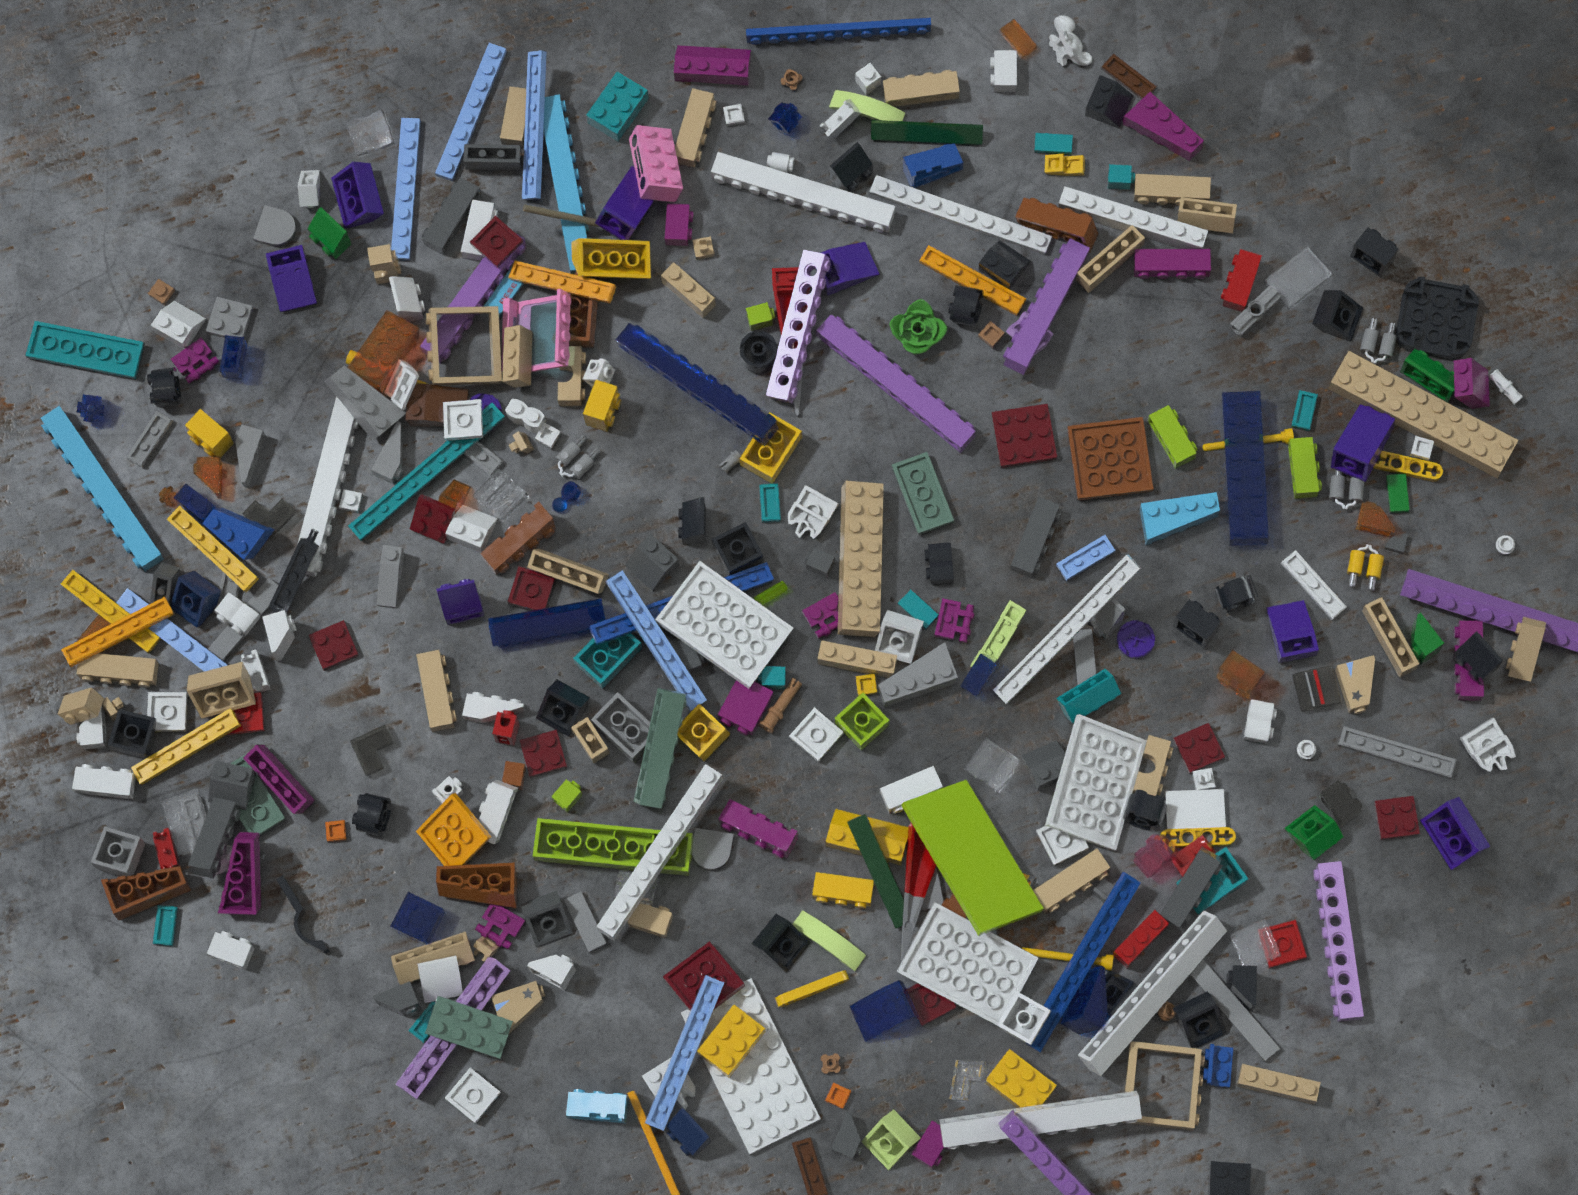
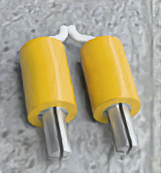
[1347,544,1384,591]

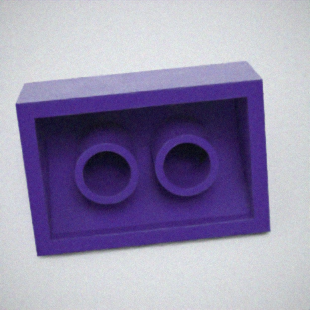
[331,162,384,228]
[1420,797,1490,870]

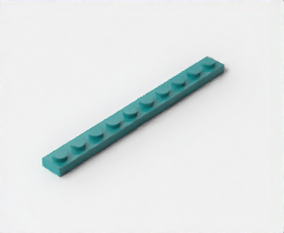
[348,403,505,541]

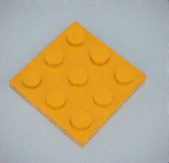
[416,793,492,866]

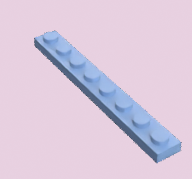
[435,43,507,181]
[522,50,547,200]
[391,118,421,261]
[605,570,707,711]
[116,588,228,672]
[645,975,724,1131]

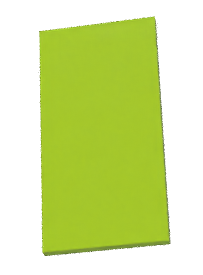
[901,780,1044,936]

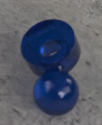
[552,481,581,513]

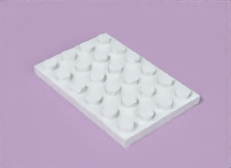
[655,561,793,689]
[1045,714,1147,851]
[897,902,1038,1025]

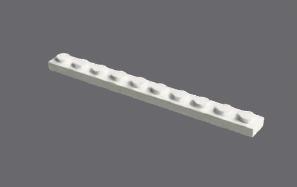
[870,175,1052,255]
[993,554,1142,704]

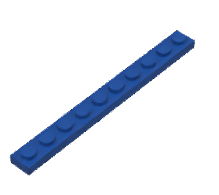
[746,18,931,44]
[589,562,774,645]
[1024,872,1141,1052]

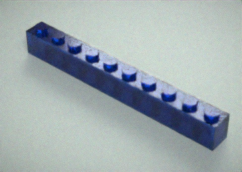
[615,323,779,446]

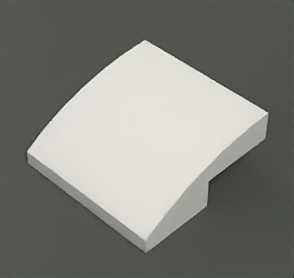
[384,359,419,410]
[417,956,463,1003]

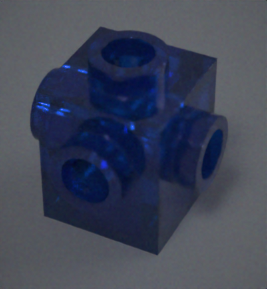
[768,102,802,134]
[76,394,104,422]

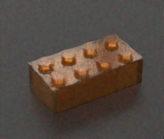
[347,310,419,393]

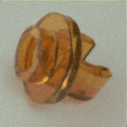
[159,486,180,506]

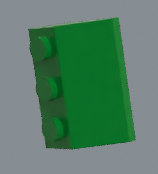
[1400,349,1455,403]

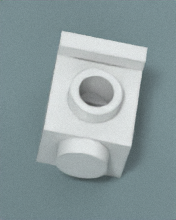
[432,776,464,803]

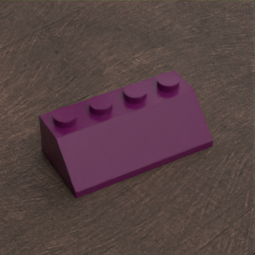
[674,45,751,85]

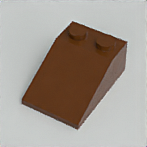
[405,384,469,427]

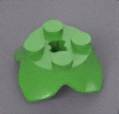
[889,299,947,354]

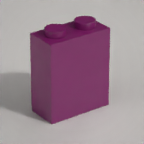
[1454,358,1490,409]
[718,680,774,736]

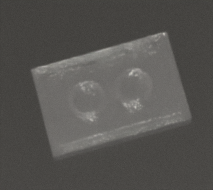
[1264,247,1332,310]
[160,788,207,856]

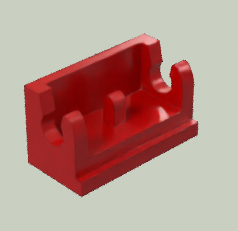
[153,828,181,869]
[1171,835,1216,877]

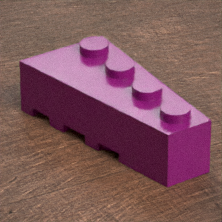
[1123,92,1204,161]
[718,799,798,859]
[218,832,261,915]

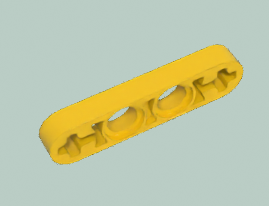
[1373,451,1443,482]
[1159,827,1236,848]
[775,970,850,1008]

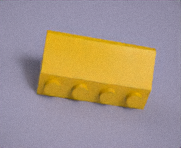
[571,238,651,279]
[825,809,908,865]

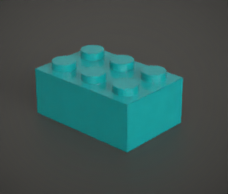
[586,72,649,142]
[573,633,642,689]

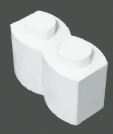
[505,399,546,434]
[214,592,260,635]
[1244,699,1277,744]

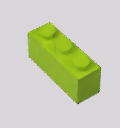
[1148,405,1197,469]
[1288,437,1322,499]

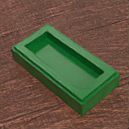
[1386,474,1410,513]

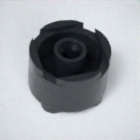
[948,285,984,327]
[740,331,777,375]
[147,367,181,408]
[1214,575,1259,613]
[1123,790,1167,831]
[352,793,391,836]

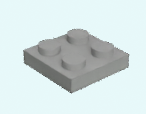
[206,297,253,342]

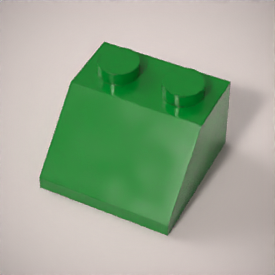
[307,207,352,260]
[1410,612,1444,665]
[1284,805,1344,860]

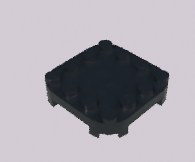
[1396,277,1479,359]

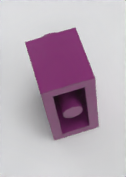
[665,203,694,246]
[911,1120,948,1169]

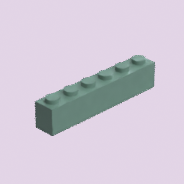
[634,688,686,808]

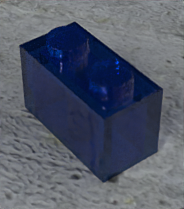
[220,335,247,380]
[174,484,216,523]
[960,653,999,696]

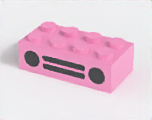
[629,125,683,202]

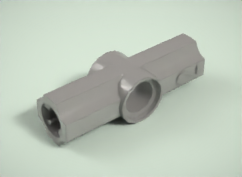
[1229,286,1281,336]

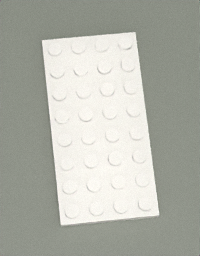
[681,978,821,1155]

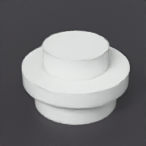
[1496,535,1515,555]
[1297,740,1316,759]

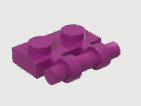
[171,338,219,384]
[802,592,839,639]
[934,598,975,643]
[475,904,526,950]

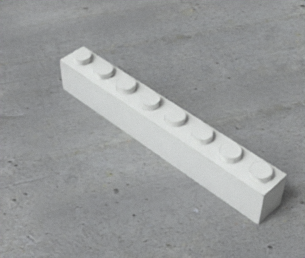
[1058,186,1208,249]

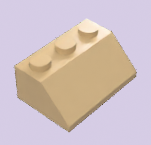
[187,662,256,718]

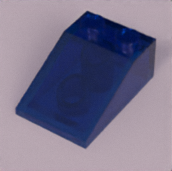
[1061,966,1107,1035]
[850,980,919,1042]

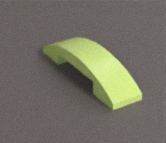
[829,90,905,121]
[970,600,1027,676]
[792,910,866,972]

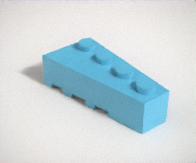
[1140,492,1220,546]

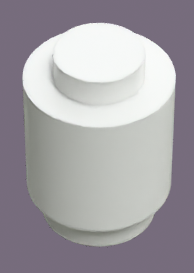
[767,152,795,173]

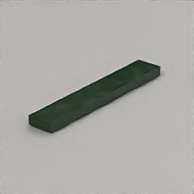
[871,120,983,145]
[847,813,904,929]

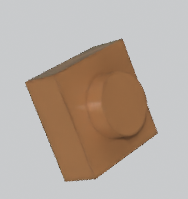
[148,279,175,305]
[978,321,1005,349]

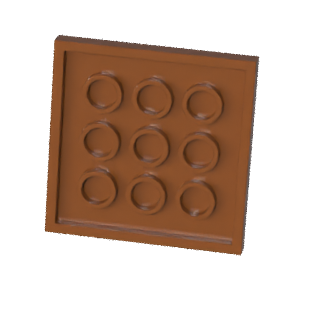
[1067,417,1154,501]

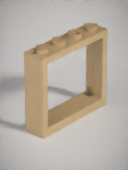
[426,306,502,385]
[1122,1041,1205,1131]

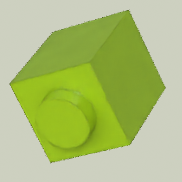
[746,302,775,331]
[552,779,582,813]

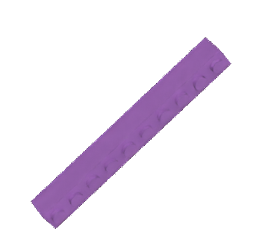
[816,315,975,453]
[1400,569,1578,652]

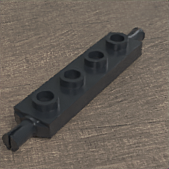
[269,529,319,614]

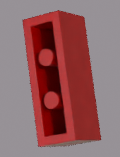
[1220,249,1262,312]
[1113,910,1169,969]

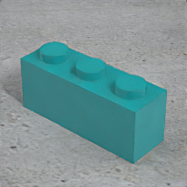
[1056,669,1121,724]

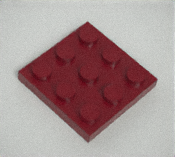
[991,403,1057,468]
[663,941,745,1011]

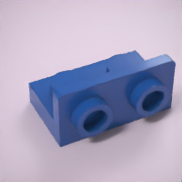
[1203,1044,1233,1088]

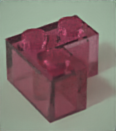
[1132,834,1180,878]

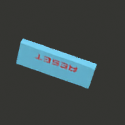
[484,268,524,318]

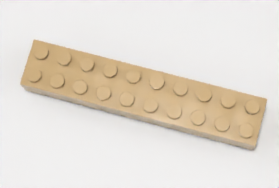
[1329,351,1518,479]

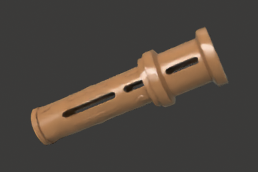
[758,678,802,733]

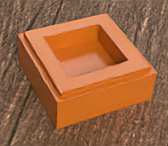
[325,820,347,842]
[825,1083,851,1109]

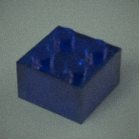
[390,892,445,945]

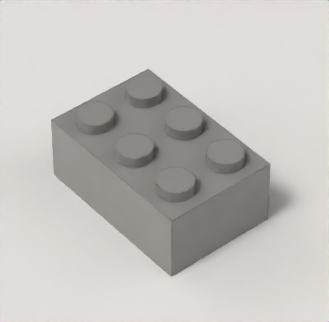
[591,692,650,763]

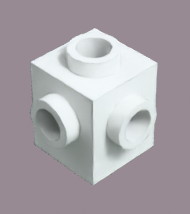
[583,358,615,388]

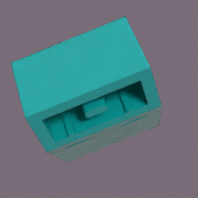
[1176,847,1248,915]

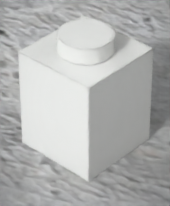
[855,63,881,95]

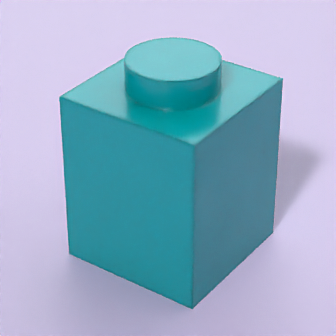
[1108,164,1135,190]
[758,666,786,690]

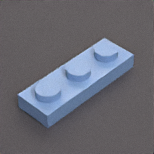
[1056,535,1115,581]

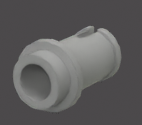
[719,450,741,474]

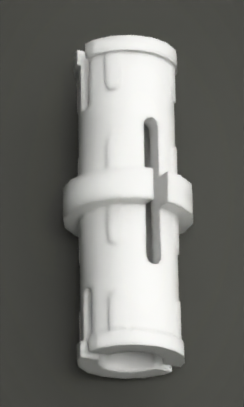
[1489,369,1523,405]

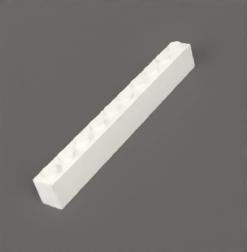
[711,152,895,233]
[297,396,359,577]
[596,764,723,941]
[1078,911,1227,1076]
[939,1091,1142,1149]

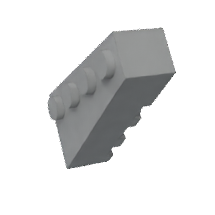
[324,366,406,440]
[878,642,958,707]

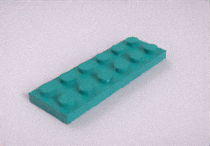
[25,321,145,379]

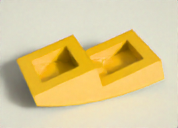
[1045,154,1085,176]

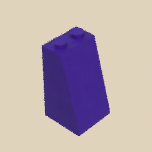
[595,166,654,240]
[1331,404,1395,482]

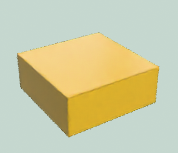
[855,674,877,696]

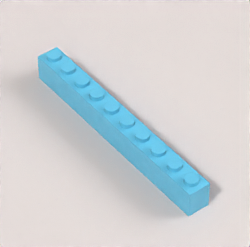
[543,94,591,275]
[41,405,164,572]

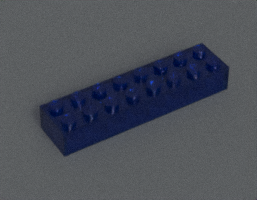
[1221,391,1269,546]

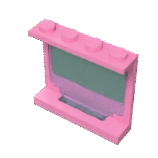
[501,289,571,372]

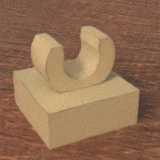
[692,236,714,260]
[509,431,534,453]
[102,697,124,721]
[473,936,499,961]

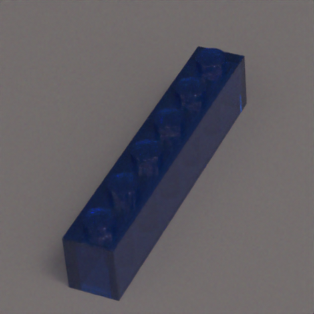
[488,598,606,647]

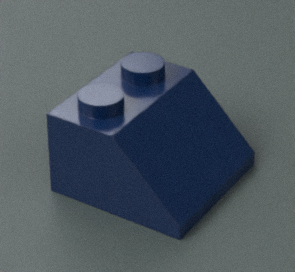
[170,571,221,628]
[666,1108,711,1158]

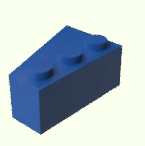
[903,143,963,188]
[202,508,275,560]

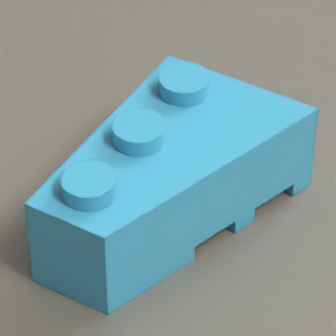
[566,1089,629,1124]

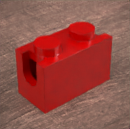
[492,710,520,746]

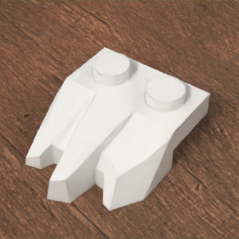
[788,485,839,539]
[1460,718,1516,772]
[642,1058,695,1111]

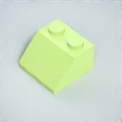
[861,1109,921,1170]

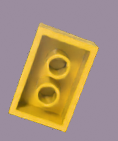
[739,412,802,484]
[697,1005,766,1078]
[985,1049,1057,1108]

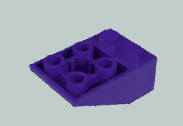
[816,242,880,296]
[266,245,317,313]
[436,579,485,625]
[1266,600,1319,663]

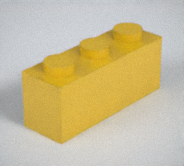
[812,872,874,909]

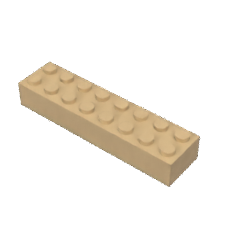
[838,481,884,637]

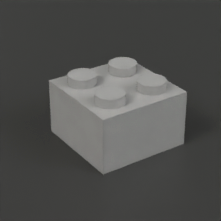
[91,827,145,877]

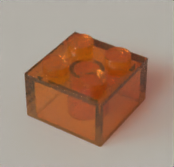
[1216,650,1265,699]

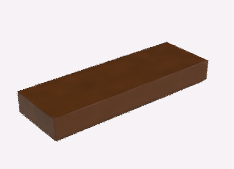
[1101,54,1157,99]
[792,1137,829,1195]

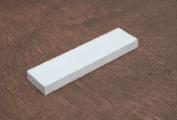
[1281,550,1347,620]

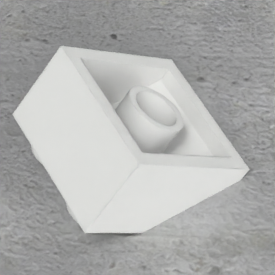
[389,276,425,324]
[151,301,206,349]
[445,505,498,552]
[262,610,297,662]
[875,610,924,664]
[527,955,576,991]
[997,992,1051,1045]

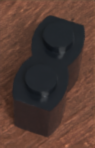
[924,542,954,584]

